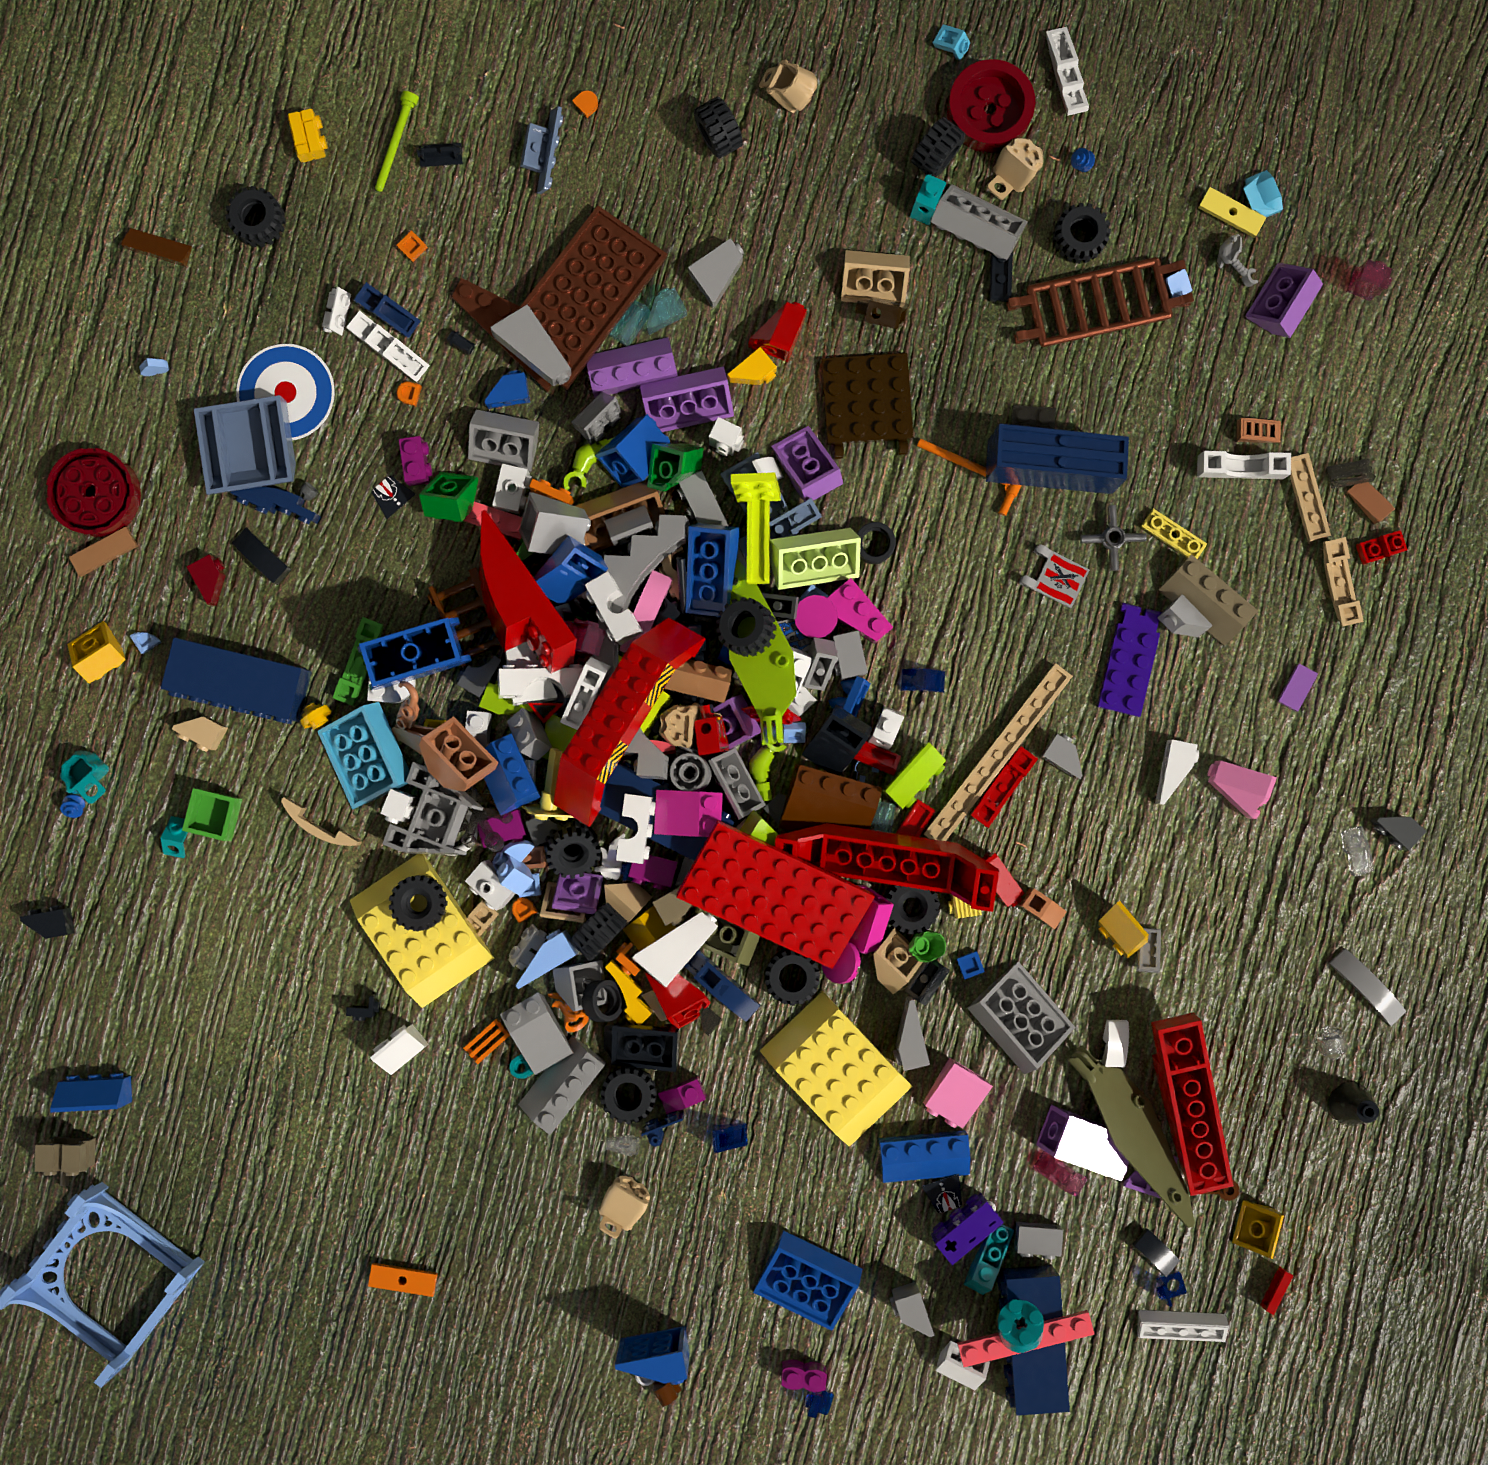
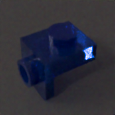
[804,1390,834,1419]

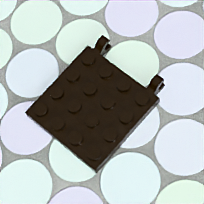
[822,353,914,459]

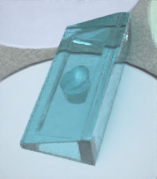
[609,300,651,346]

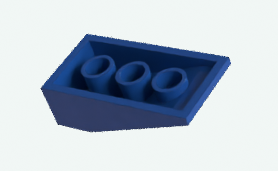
[686,523,739,617]

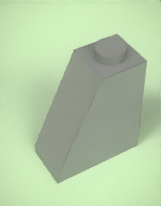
[688,238,744,308]

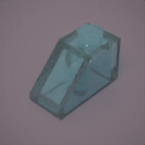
[646,287,687,335]

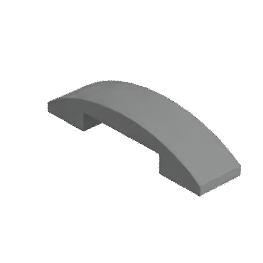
[1329,948,1406,1026]

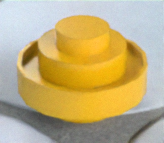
[300,703,331,729]

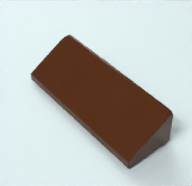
[121,228,193,267]

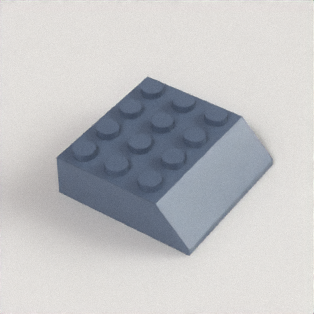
[194,395,296,495]

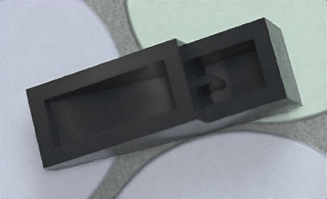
[232,527,292,585]

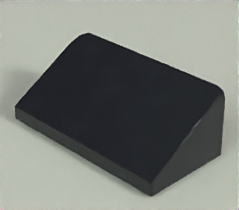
[904,959,950,1006]

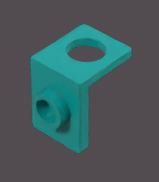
[160,816,188,858]

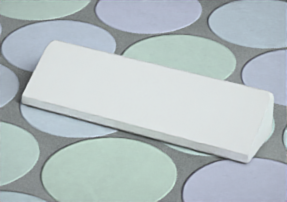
[1137,1310,1229,1342]

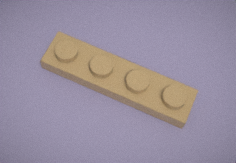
[1290,453,1331,542]

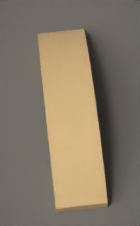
[1323,537,1364,627]
[281,797,362,846]

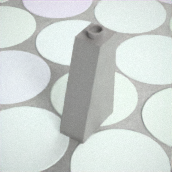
[491,304,571,387]

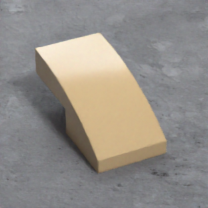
[467,900,499,937]

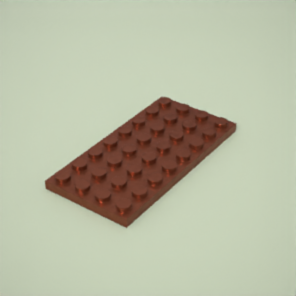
[497,205,667,390]

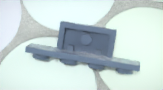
[520,106,563,194]

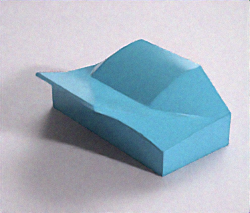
[1243,170,1283,217]

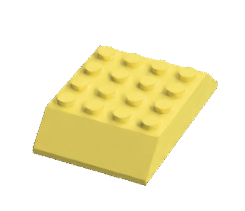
[350,854,495,1008]
[760,991,913,1147]

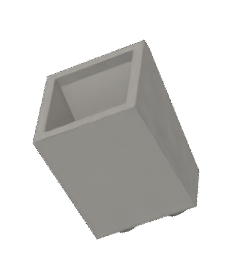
[519,492,591,555]

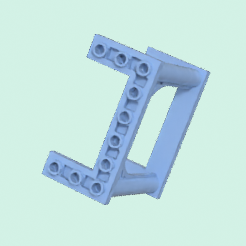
[0,1182,205,1388]

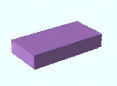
[1277,664,1318,712]

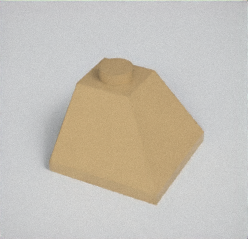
[873,928,923,994]

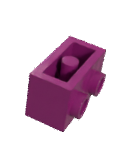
[399,436,432,486]

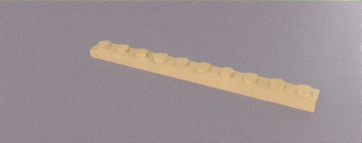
[923,663,1073,841]

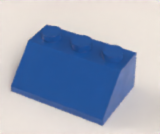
[484,733,541,815]
[50,1073,132,1113]

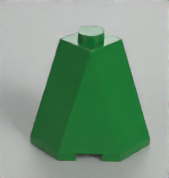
[647,444,704,491]

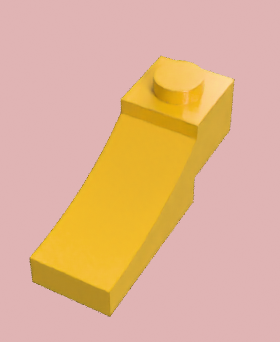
[605,959,653,1025]

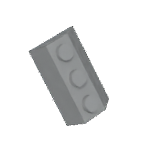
[468,410,539,472]
[707,748,766,821]

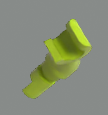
[562,437,615,491]
[749,741,786,801]

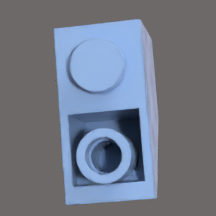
[492,850,534,896]

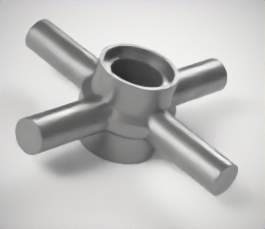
[1080,505,1147,571]

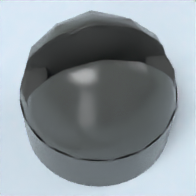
[299,481,319,501]

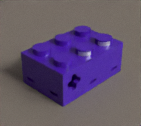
[931,1193,1004,1265]

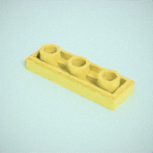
[1198,187,1266,238]
[1140,508,1207,559]

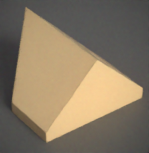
[604,883,652,929]

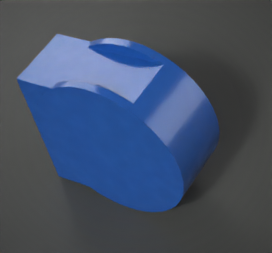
[357,617,472,691]

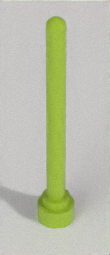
[375,91,419,192]

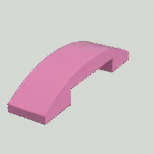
[619,570,673,653]

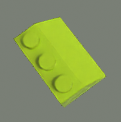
[882,742,946,809]

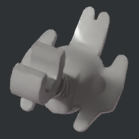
[1217,234,1258,287]

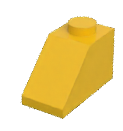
[727,347,777,385]

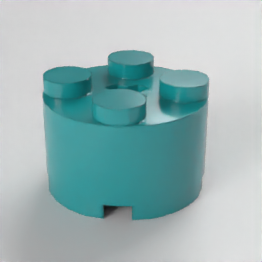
[998,1300,1044,1353]

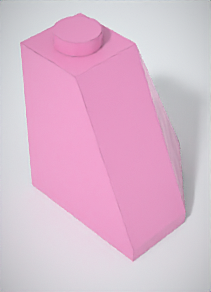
[1208,761,1277,819]

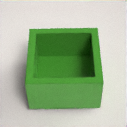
[182,788,242,841]

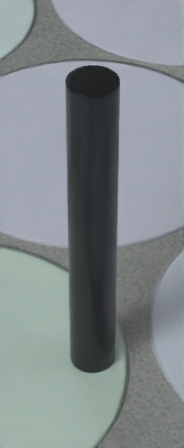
[676,557,689,621]

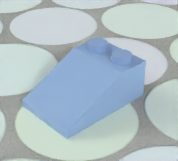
[516,929,579,989]

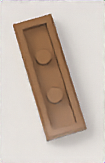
[69,527,138,577]

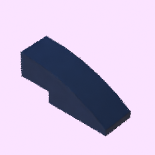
[353,282,421,339]

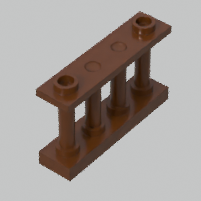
[428,567,504,669]

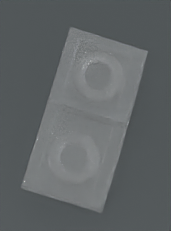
[1341,826,1374,877]

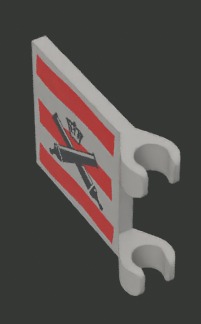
[1019,544,1089,609]

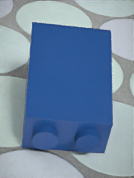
[595,414,671,488]

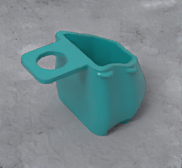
[60,750,109,804]

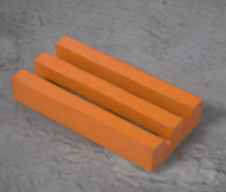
[463,1018,510,1065]

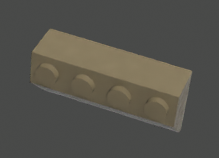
[1158,554,1258,646]

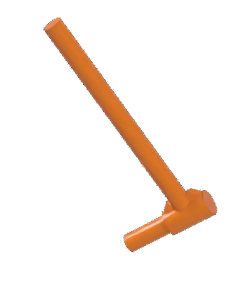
[917,438,1022,516]

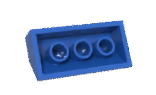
[878,1130,970,1183]

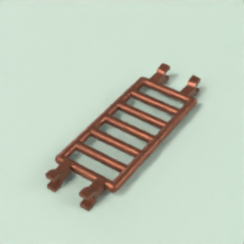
[1006,257,1194,347]

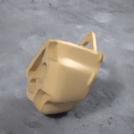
[759,60,818,113]
[987,138,1043,200]
[659,703,722,748]
[598,1176,650,1239]

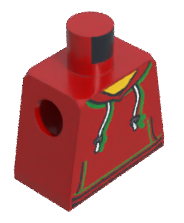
[694,704,730,756]

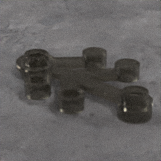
[459,786,513,852]

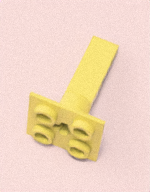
[521,748,574,821]

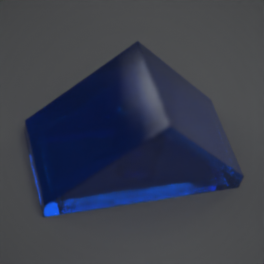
[901,669,945,693]
[712,1123,748,1153]

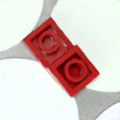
[1356,530,1408,565]

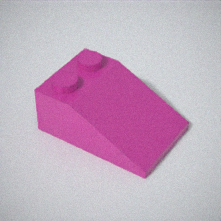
[654,790,723,837]

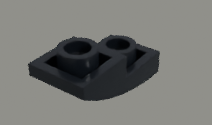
[1132,1228,1180,1277]

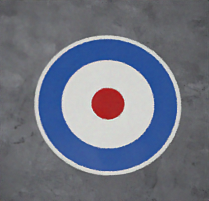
[236,344,335,440]

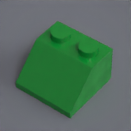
[419,472,478,522]

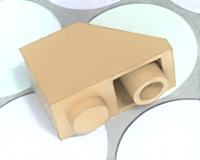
[172,717,228,752]

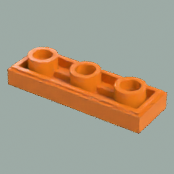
[368,1263,438,1297]

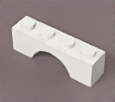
[1197,451,1291,479]
[497,664,583,699]

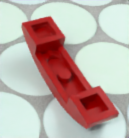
[970,746,1038,829]

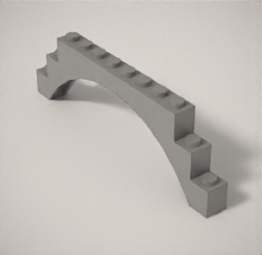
[592,515,689,780]

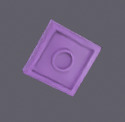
[552,873,603,914]

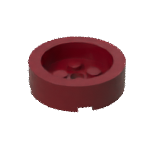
[947,59,1036,153]
[46,448,141,538]

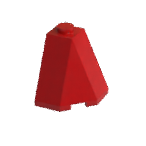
[748,302,807,362]
[645,973,711,1029]

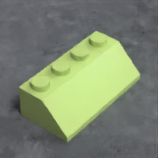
[770,528,861,590]

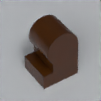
[653,1381,682,1407]

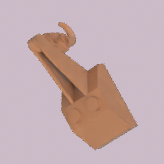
[392,681,499,792]

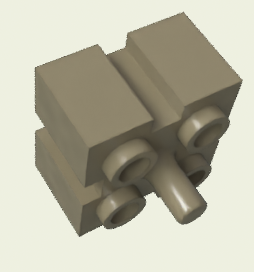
[35,1137,96,1186]

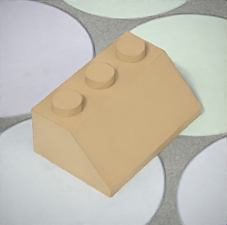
[841,250,910,303]

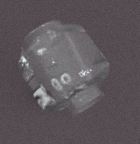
[1316,1025,1348,1060]

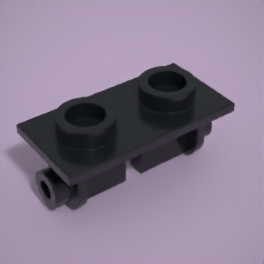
[417,143,463,167]

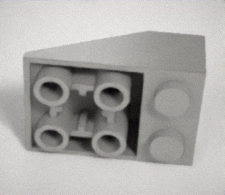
[572,392,622,444]

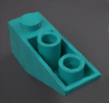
[963,1224,1014,1295]

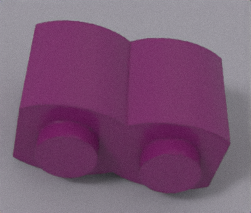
[781,1359,827,1392]

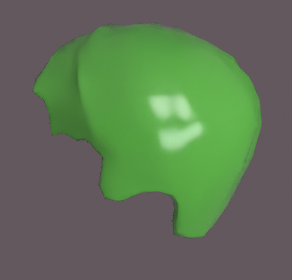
[908,930,946,962]

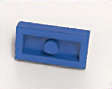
[828,676,871,717]

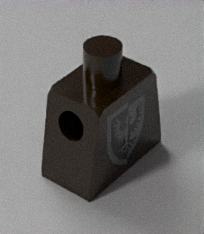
[855,298,908,329]

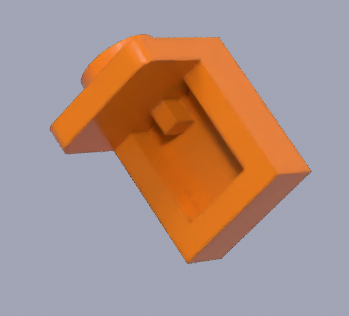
[615,941,642,976]

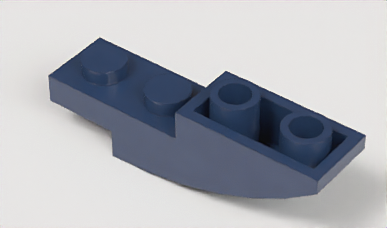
[230,487,321,525]
[684,949,761,1022]

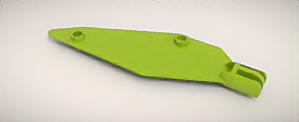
[729,559,796,745]

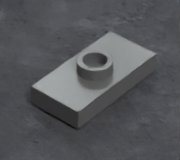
[1136,928,1161,973]

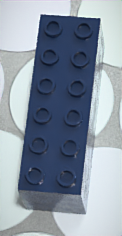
[985,424,1129,494]
[160,638,312,725]
[599,761,734,861]
[997,1265,1070,1416]

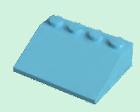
[317,702,410,810]

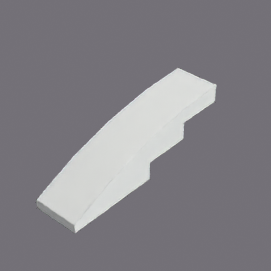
[1046,27,1089,116]
[346,311,430,382]

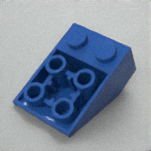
[534,535,608,605]

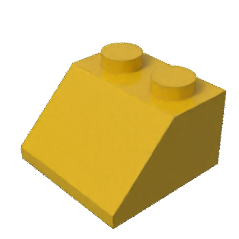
[67,621,126,684]
[1098,900,1149,958]

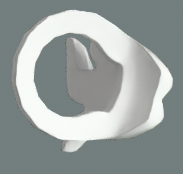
[595,833,625,880]

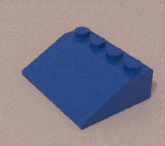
[753,1230,863,1331]
[615,1326,690,1385]

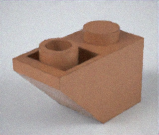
[1018,887,1067,930]

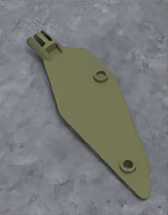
[1068,1045,1195,1228]

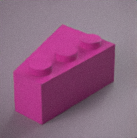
[827,578,893,644]

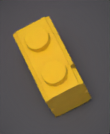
[287,109,328,162]

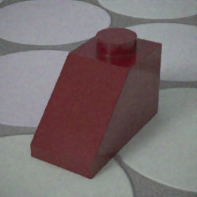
[186,554,226,607]

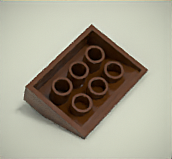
[778,764,883,831]

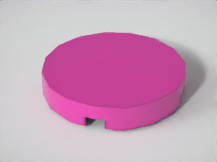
[795,595,838,638]
[822,942,861,984]

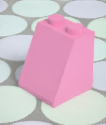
[923,1057,993,1128]

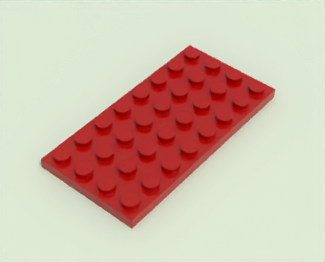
[676,820,875,969]

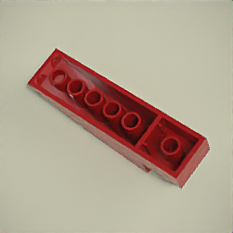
[479,510,577,674]
[1151,1012,1234,1196]

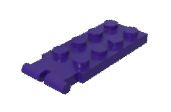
[1097,603,1162,717]

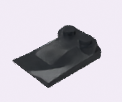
[604,1023,680,1072]

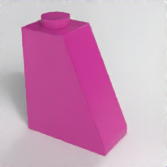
[849,885,894,954]

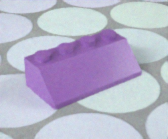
[587,337,678,398]
[640,367,734,432]

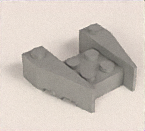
[382,762,483,855]

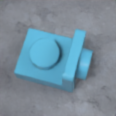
[933,24,970,60]

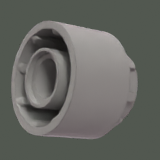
[670,753,711,792]

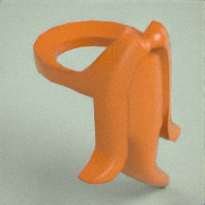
[548,992,589,1032]

